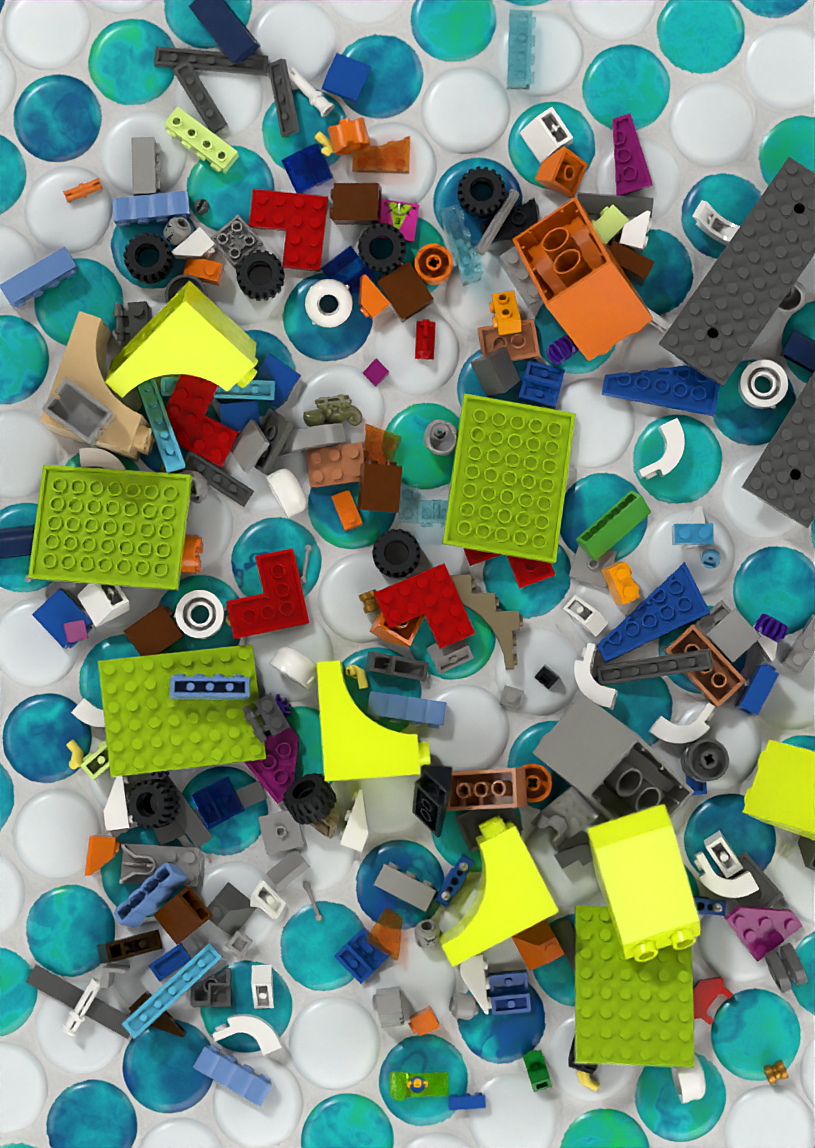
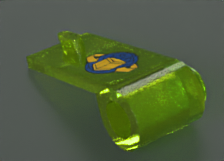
[389,1071,448,1101]

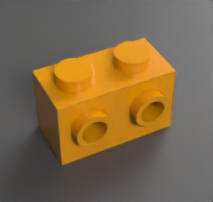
[489,291,521,335]
[601,562,640,605]

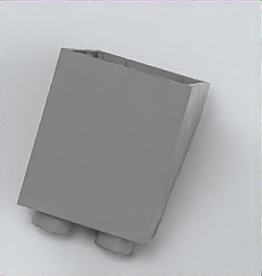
[532,694,694,821]

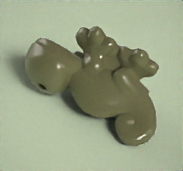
[303,394,362,427]

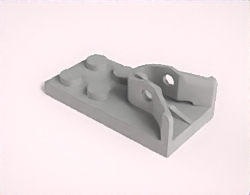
[531,786,600,850]
[119,843,201,887]

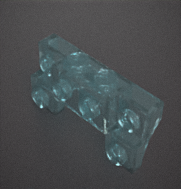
[398,485,448,527]

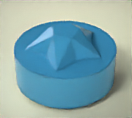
[701,549,721,569]

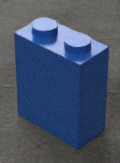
[32,588,93,649]
[735,664,779,716]

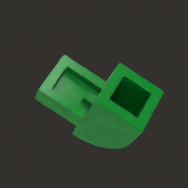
[523,1050,552,1092]

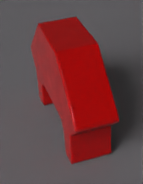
[693,977,733,1025]

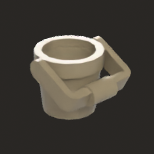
[310,809,340,839]

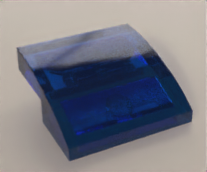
[281,143,334,194]
[320,245,374,294]
[191,776,245,829]

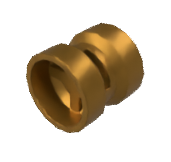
[359,589,380,614]
[763,1059,789,1085]

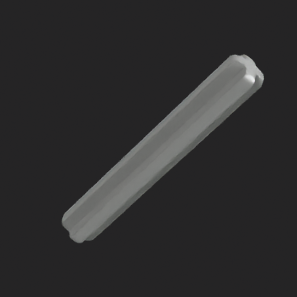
[476,189,519,255]

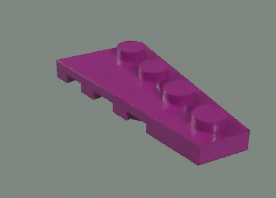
[612,113,653,196]

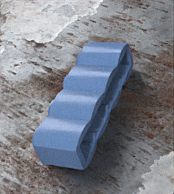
[112,191,191,227]
[367,691,447,729]
[114,863,187,928]
[193,1044,273,1107]

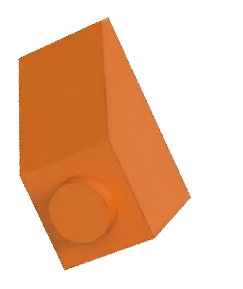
[183,259,224,286]
[358,274,390,319]
[331,490,363,532]
[408,1006,440,1036]

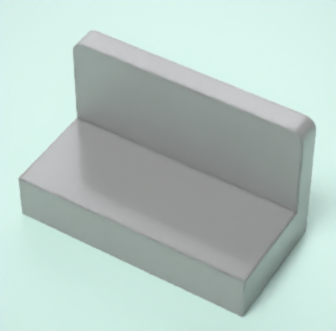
[427,639,474,674]
[266,849,310,892]
[100,964,130,988]

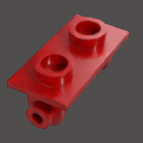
[415,319,436,360]

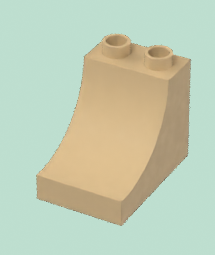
[40,311,155,462]

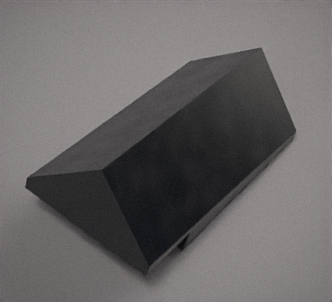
[412,765,452,838]

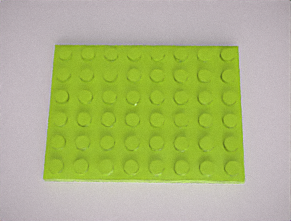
[442,393,576,564]
[28,465,193,591]
[98,644,266,778]
[575,905,695,1068]

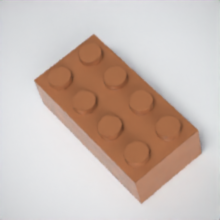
[662,624,746,708]
[447,767,527,811]

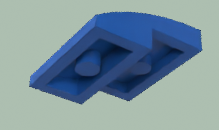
[322,53,372,103]
[253,354,301,408]
[518,360,565,409]
[219,400,261,437]
[334,927,391,984]
[488,969,531,1015]

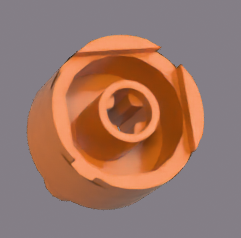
[328,118,371,156]
[414,243,453,286]
[181,534,203,573]
[520,763,552,802]

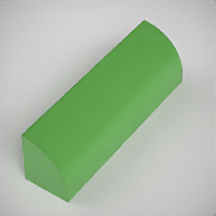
[576,490,651,561]

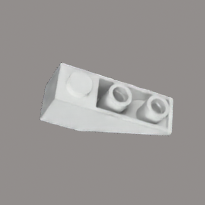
[104,776,134,831]
[338,789,369,852]
[460,953,492,1014]

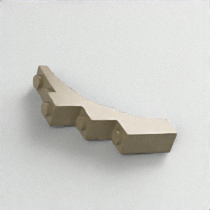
[450,574,523,670]

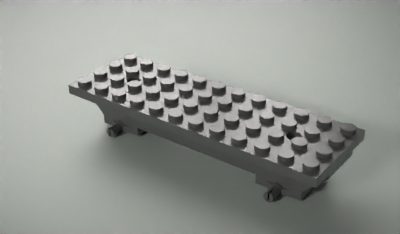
[659,157,815,387]
[742,371,815,528]

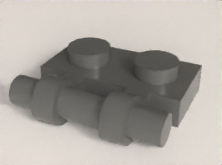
[113,301,149,342]
[242,693,290,743]

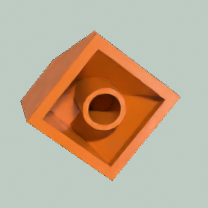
[535,147,588,198]
[369,611,425,647]
[85,835,120,876]
[511,919,564,971]

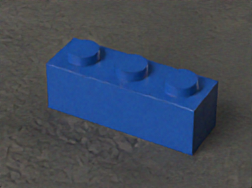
[448,1092,486,1110]

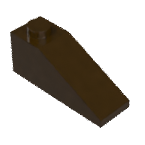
[97,930,163,964]
[128,990,187,1038]

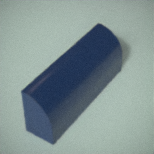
[188,0,261,63]
[780,329,815,373]
[0,524,35,559]

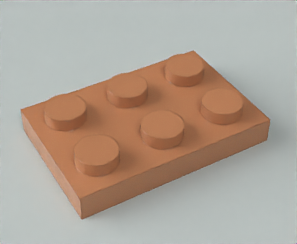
[477,319,540,361]
[306,442,365,488]

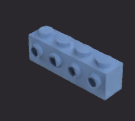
[0,247,79,308]
[169,674,249,700]

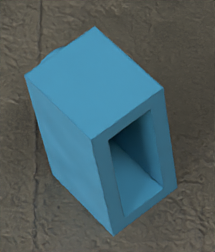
[672,524,714,545]

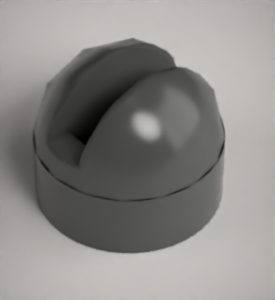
[194,199,209,215]

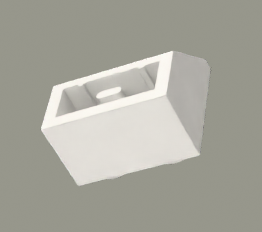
[519,107,573,164]
[618,211,653,254]
[77,584,130,628]

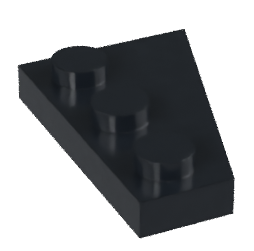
[481,198,538,242]

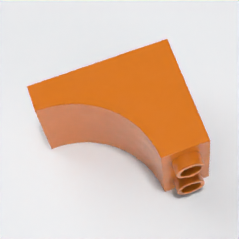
[512,197,653,361]

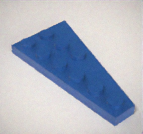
[601,365,720,416]
[597,562,710,663]

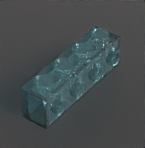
[507,10,536,90]
[439,204,484,286]

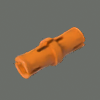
[63,178,103,203]

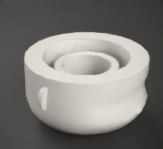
[305,279,353,328]
[738,360,788,409]
[266,469,307,519]
[174,590,227,640]
[269,646,318,690]
[670,1054,706,1104]

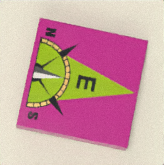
[378,199,419,243]

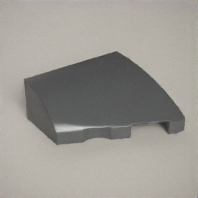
[190,967,232,1008]

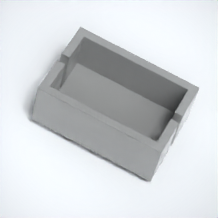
[42,377,116,447]

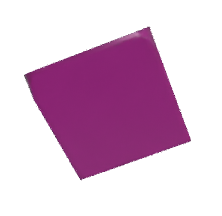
[363,358,389,387]
[63,620,89,643]

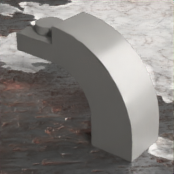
[279,423,346,456]

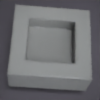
[499,685,523,709]
[226,930,253,958]

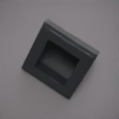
[534,665,560,689]

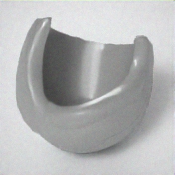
[777,281,806,314]
[423,419,458,456]
[179,470,209,504]

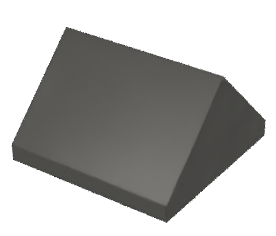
[470,346,520,396]

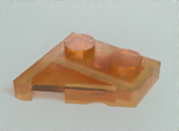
[365,907,403,961]

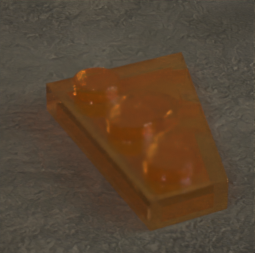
[352,136,410,174]
[364,423,402,465]

